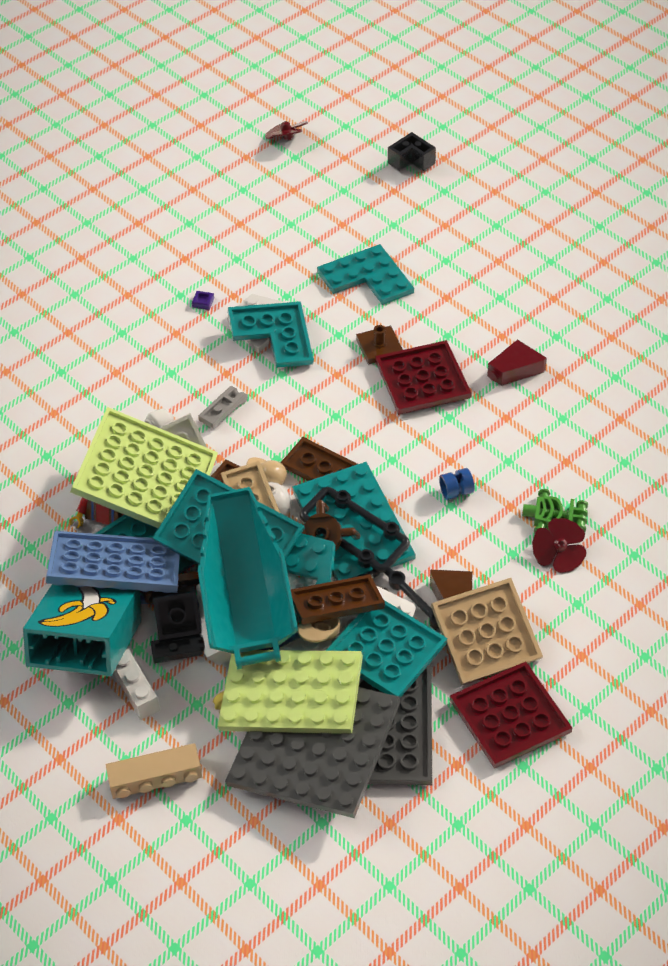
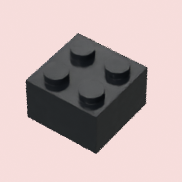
[152,586,202,640]

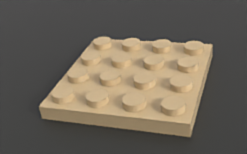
[431,578,543,686]

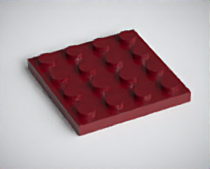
[375,340,472,415]
[450,661,573,769]

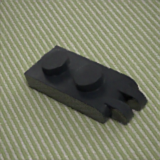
[150,634,205,664]

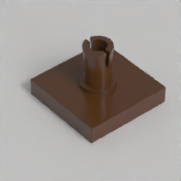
[356,325,403,365]

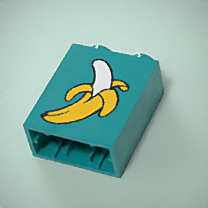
[23,584,142,676]

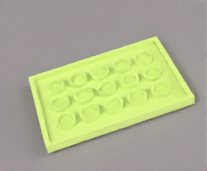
[217,650,363,734]

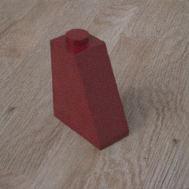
[487,339,547,386]

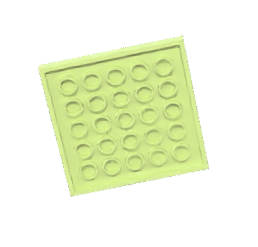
[70,407,218,528]

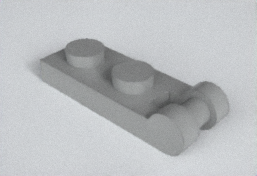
[198,386,248,429]

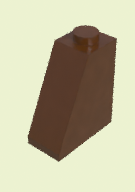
[430,569,473,601]

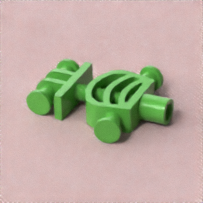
[522,489,588,533]

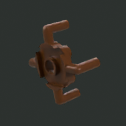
[302,500,361,551]

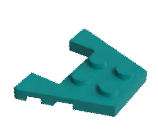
[285,534,336,585]

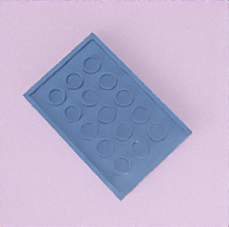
[46,531,180,593]

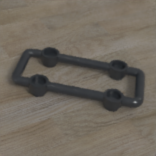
[299,487,410,572]
[363,568,440,630]

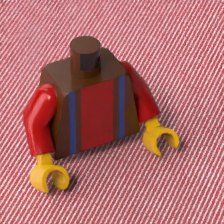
[69,497,125,528]

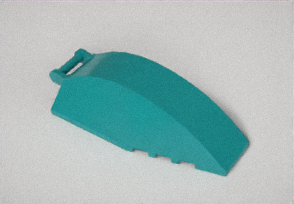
[198,487,298,670]

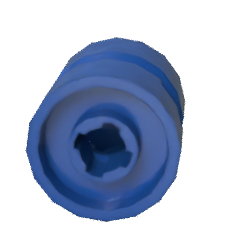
[439,468,475,500]

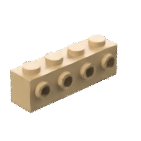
[105,743,202,799]

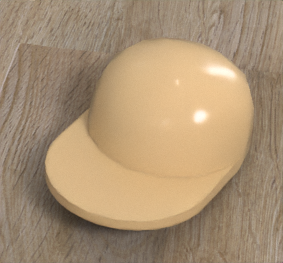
[246,457,287,485]
[298,618,340,643]

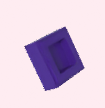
[192,291,215,310]

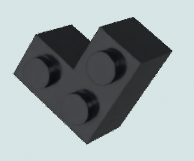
[388,132,436,171]

